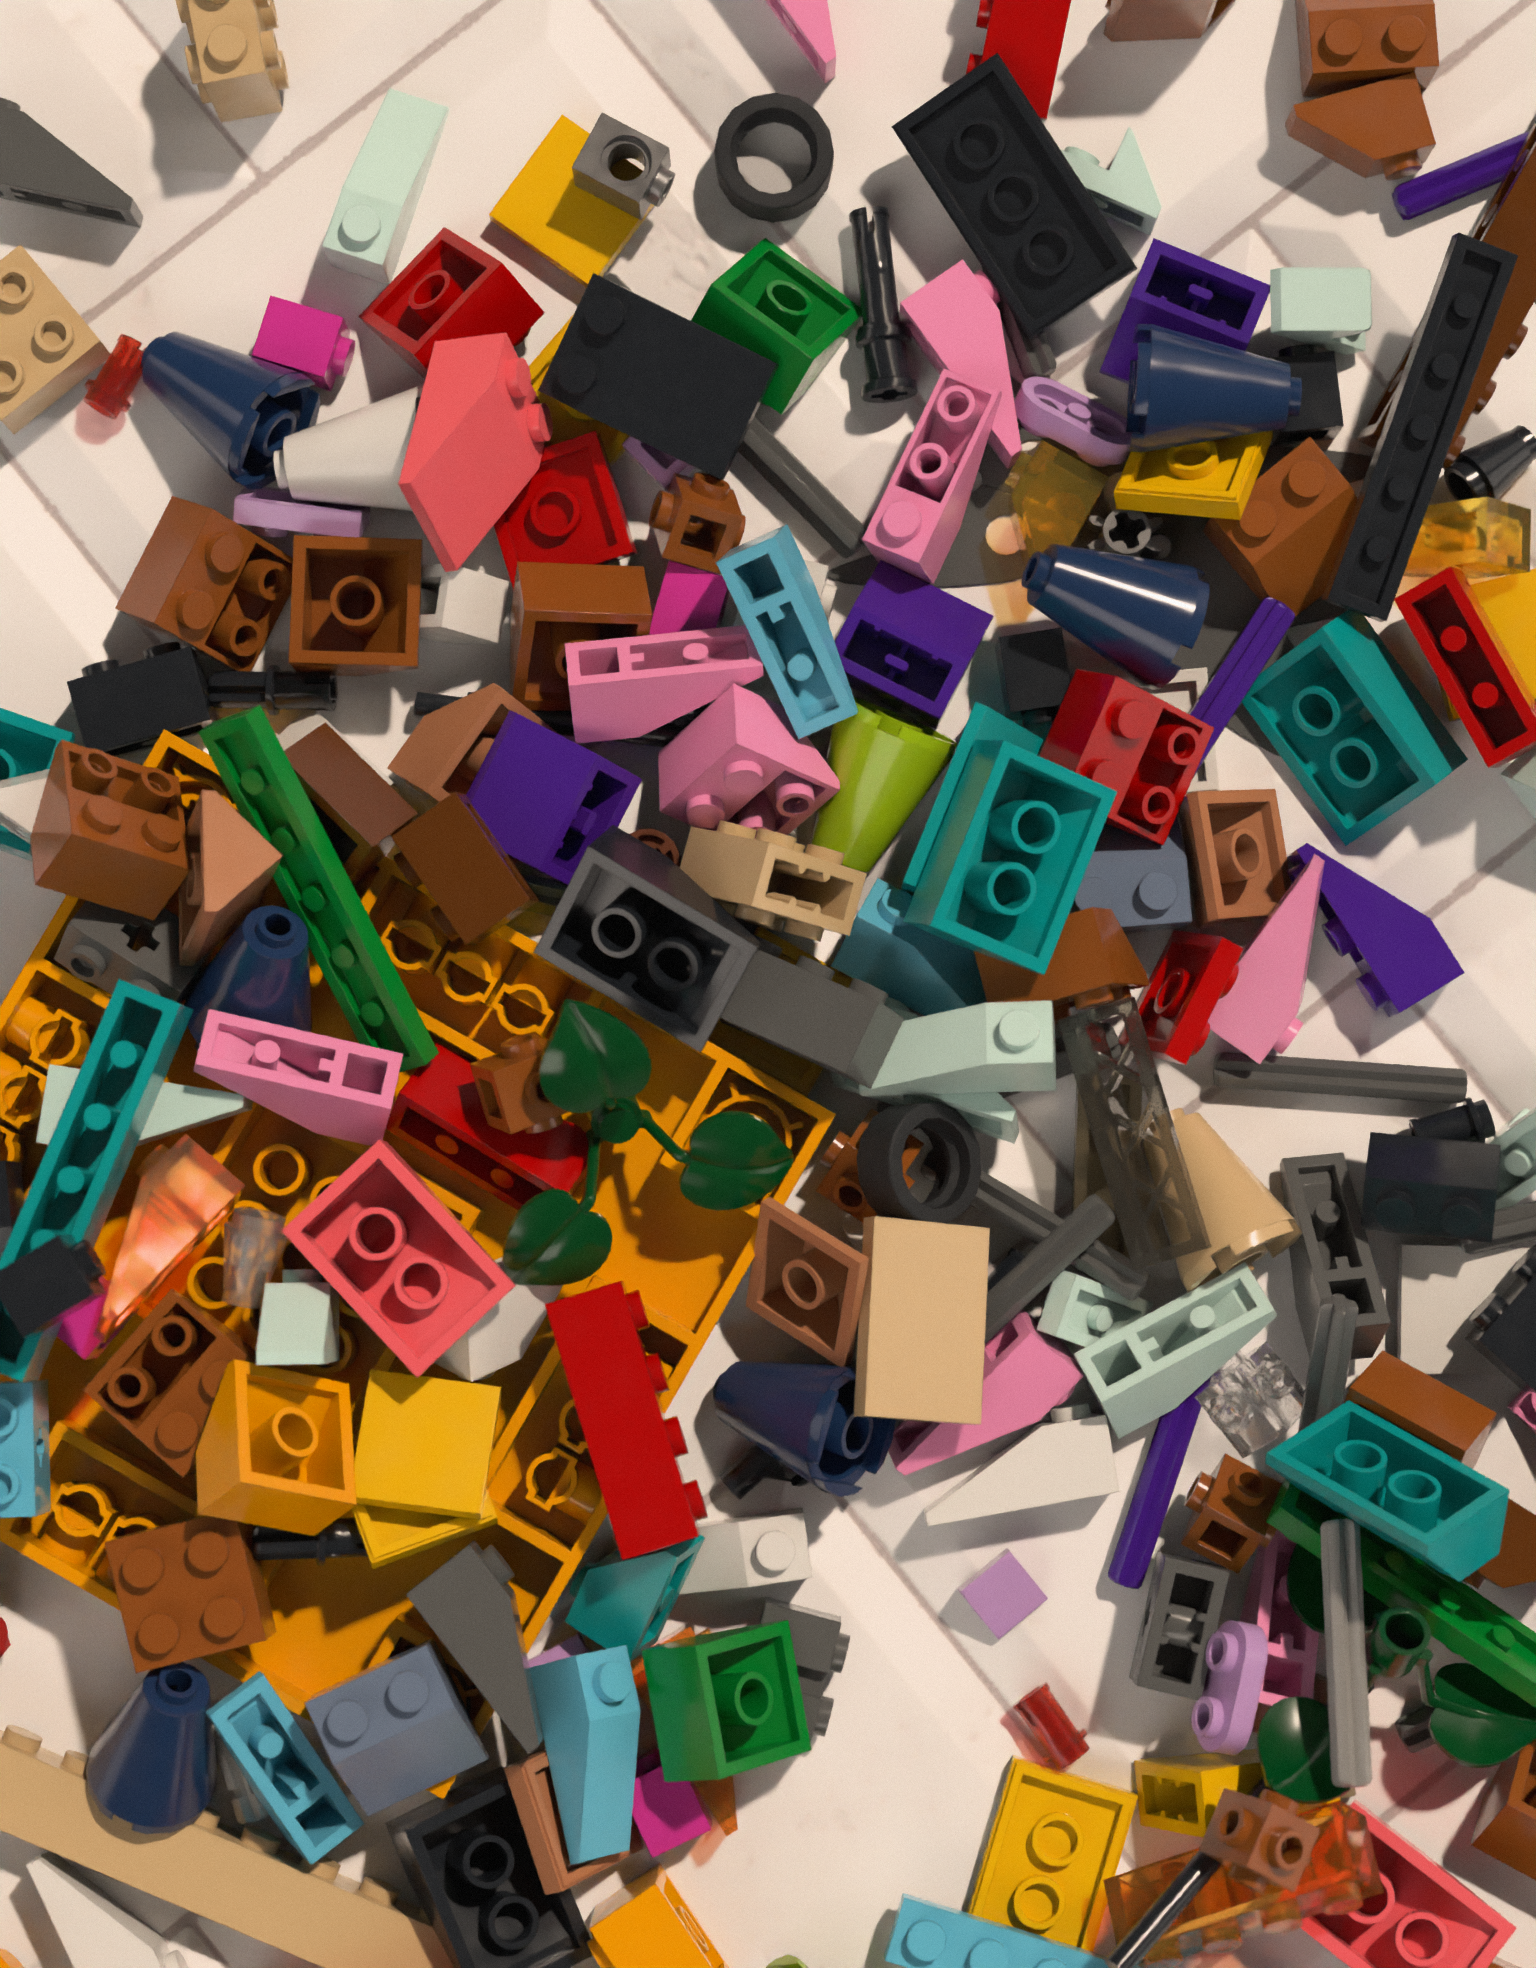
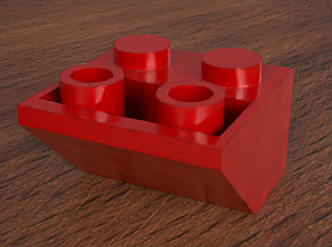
[1039,669,1214,845]

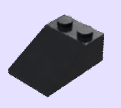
[538,273,779,480]
[534,825,761,1053]
[385,1766,593,1968]

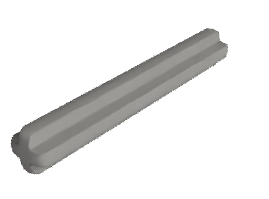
[1320,1519,1372,1788]

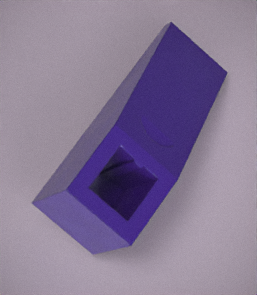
[1287,843,1465,1017]

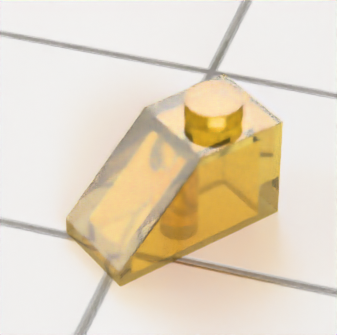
[1004,440,1109,569]
[1403,497,1531,579]

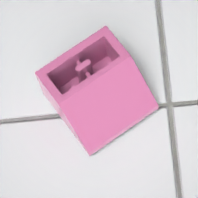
[658,684,840,839]

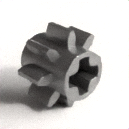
[1086,496,1163,558]

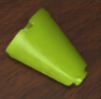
[811,696,958,873]

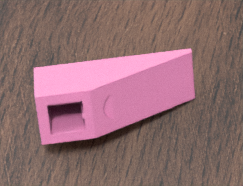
[862,369,1002,584]

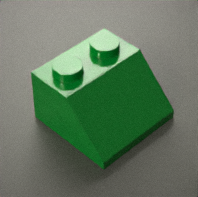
[691,238,862,415]
[641,1620,812,1782]

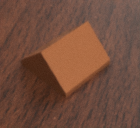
[1178,789,1291,929]
[178,790,283,966]

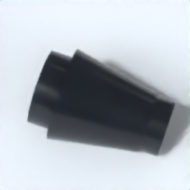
[1444,425,1536,511]

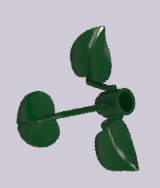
[502,999,794,1286]
[1256,1543,1536,1804]

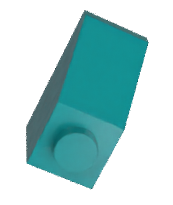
[565,1534,705,1662]

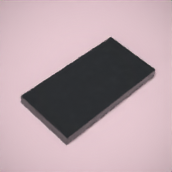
[891,53,1138,341]

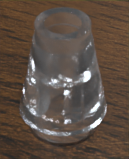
[222,1207,288,1308]

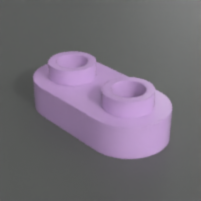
[1014,376,1135,467]
[1191,1620,1268,1755]

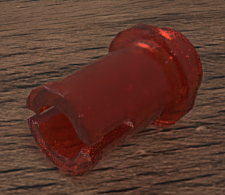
[83,334,147,420]
[1012,1682,1090,1770]

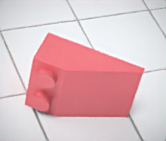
[398,333,553,572]
[281,1139,516,1378]
[1275,1799,1517,1968]

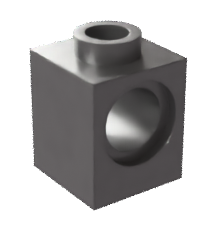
[572,112,675,220]

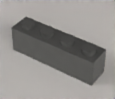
[719,934,904,1089]

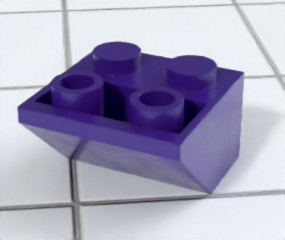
[1099,238,1270,384]
[835,560,994,730]
[466,710,642,885]

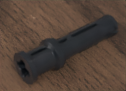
[849,206,918,403]

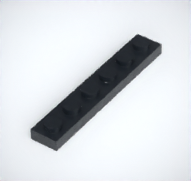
[1321,232,1518,622]

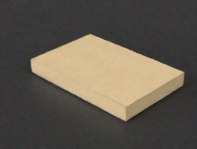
[854,1216,990,1425]

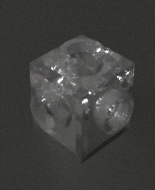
[1195,1341,1305,1459]

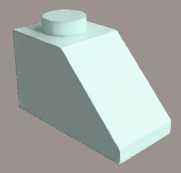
[256,1269,339,1365]

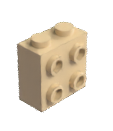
[176,0,290,123]
[0,244,111,434]
[680,820,867,942]

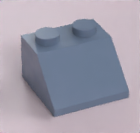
[1069,816,1192,933]
[305,1637,489,1816]

